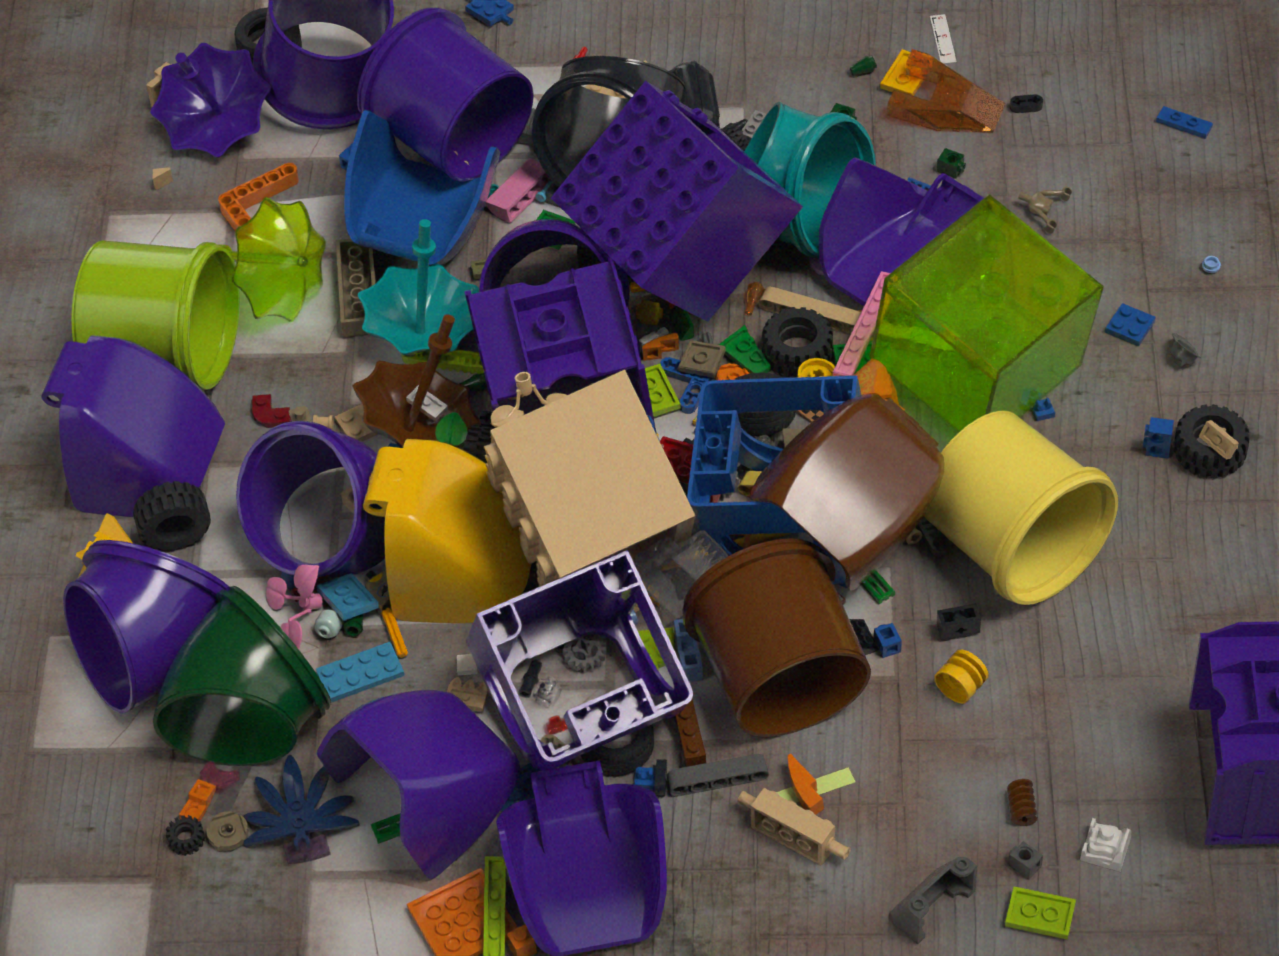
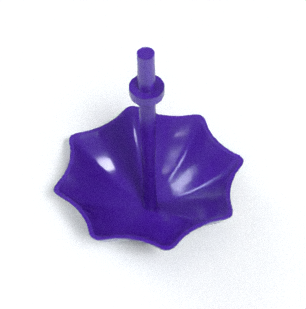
[150,43,271,157]

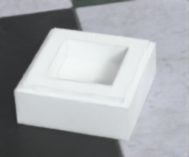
[457,654,478,675]

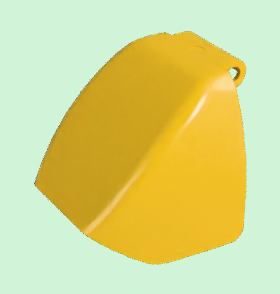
[363,439,532,623]

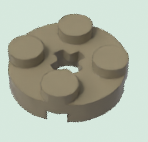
[206,811,249,852]

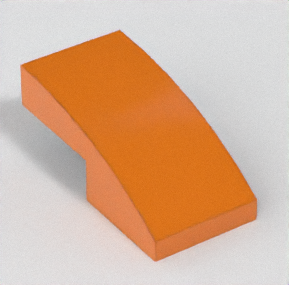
[642,333,679,361]
[179,779,216,822]

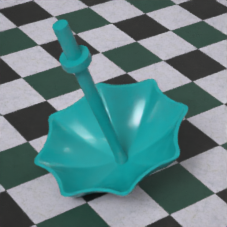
[358,219,479,356]

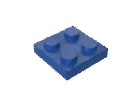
[1105,303,1156,347]

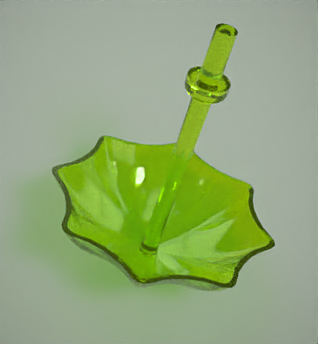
[219,197,326,322]

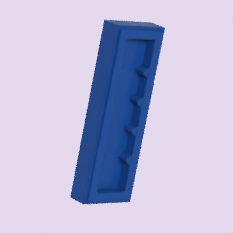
[1156,106,1213,139]

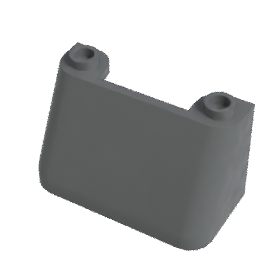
[891,857,977,944]

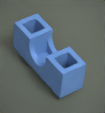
[674,619,703,682]

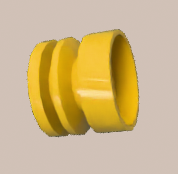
[934,649,989,704]

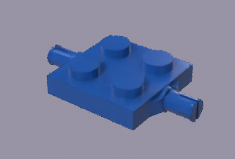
[465,0,514,26]

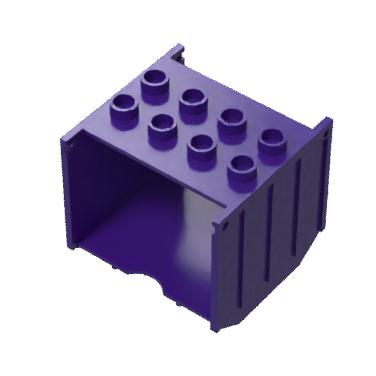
[464,256,657,435]
[1189,621,1279,845]

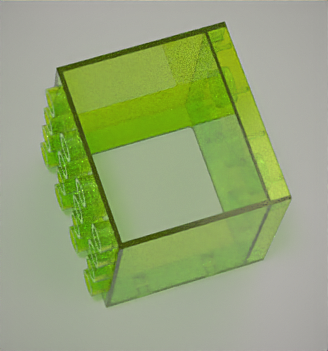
[869,194,1104,433]

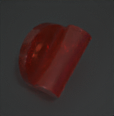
[545,715,568,735]

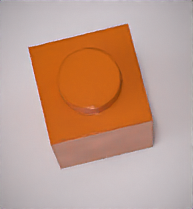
[507,925,537,956]

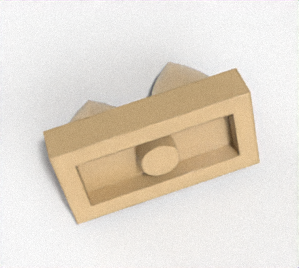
[1199,420,1239,460]

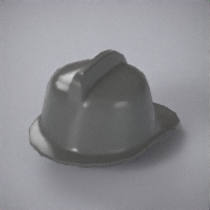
[1170,333,1201,366]

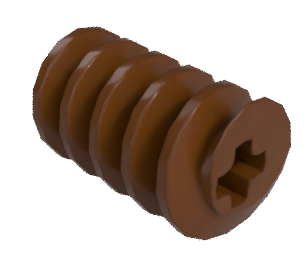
[1007,779,1038,826]

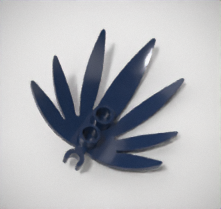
[243,755,360,850]

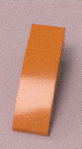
[788,753,824,815]

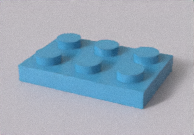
[317,573,379,620]

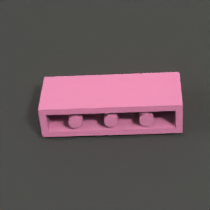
[486,158,550,223]

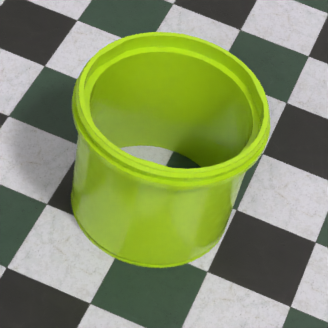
[71,240,240,391]

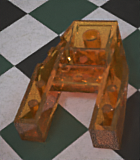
[887,49,1005,133]

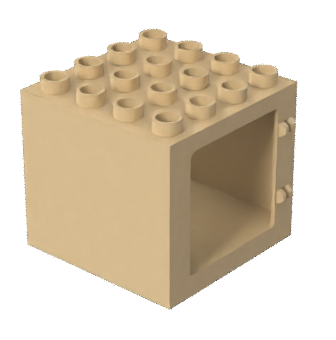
[484,370,695,587]

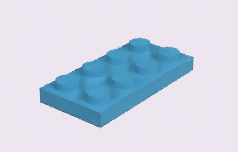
[316,642,405,702]

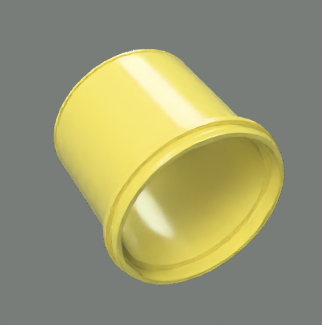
[924,411,1118,605]

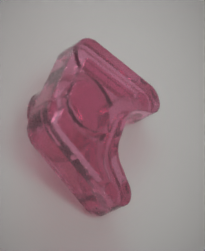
[200,762,240,790]

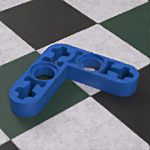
[660,357,711,414]

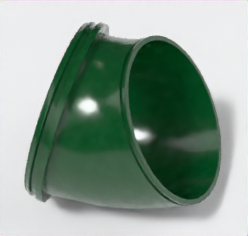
[153,586,332,766]

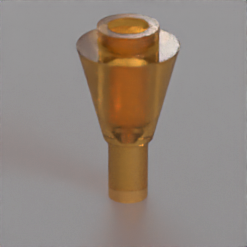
[745,282,765,315]

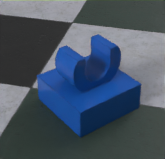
[1031,398,1055,421]
[634,767,656,790]

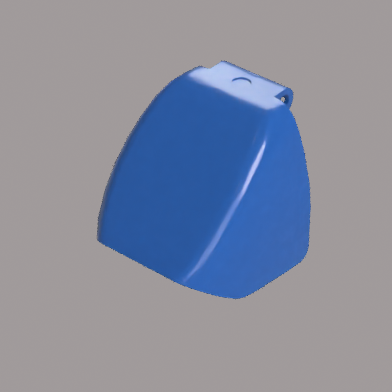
[344,110,500,266]

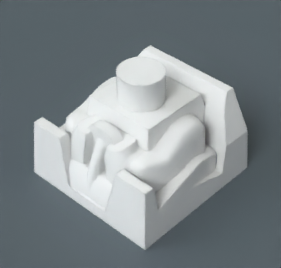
[1080,818,1131,872]

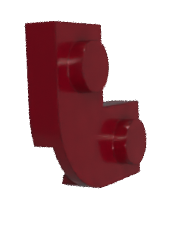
[252,394,290,428]

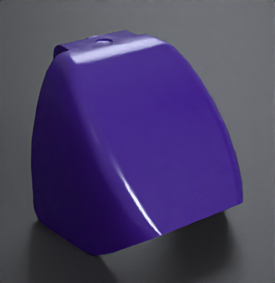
[819,158,995,321]
[41,335,225,517]
[317,690,520,879]
[496,760,667,956]

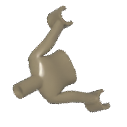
[1018,186,1072,234]

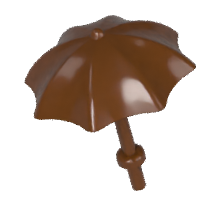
[352,314,481,448]

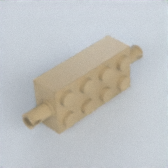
[738,788,851,866]

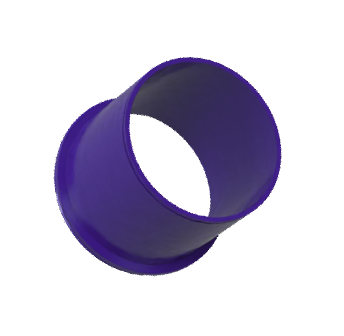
[253,0,394,130]
[357,8,534,182]

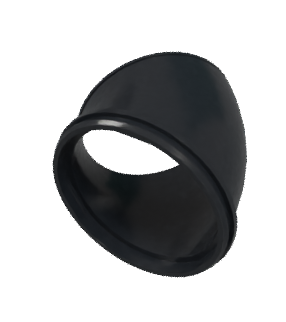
[532,56,686,187]

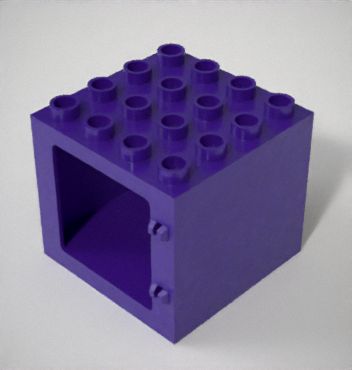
[551,80,803,322]

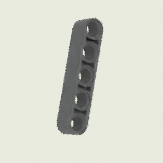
[667,754,769,796]

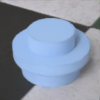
[1202,256,1221,273]

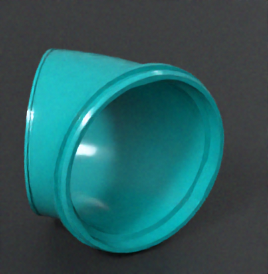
[744,102,876,259]

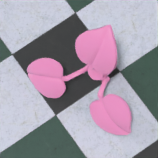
[266,565,323,649]

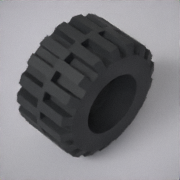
[463,424,495,463]

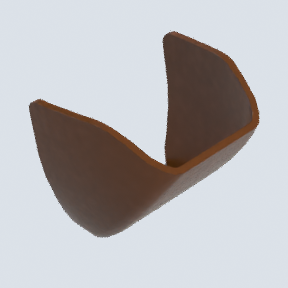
[750,394,944,591]

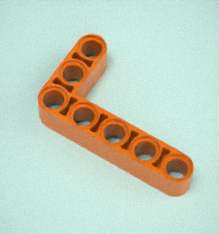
[218,163,299,239]

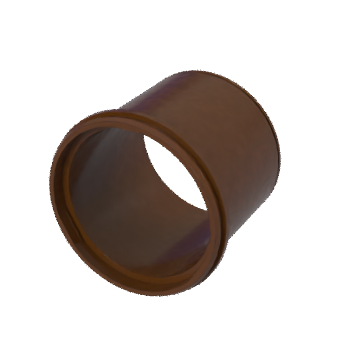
[682,539,871,737]

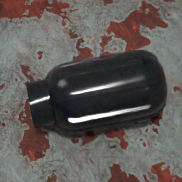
[670,61,720,129]

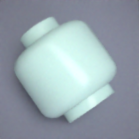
[314,609,343,639]

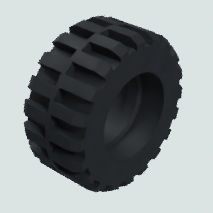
[762,307,833,378]
[1174,404,1250,478]
[133,481,211,551]

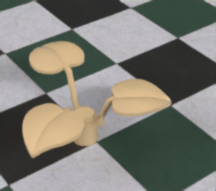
[491,372,567,427]

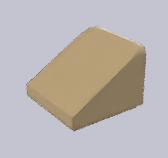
[153,167,173,190]

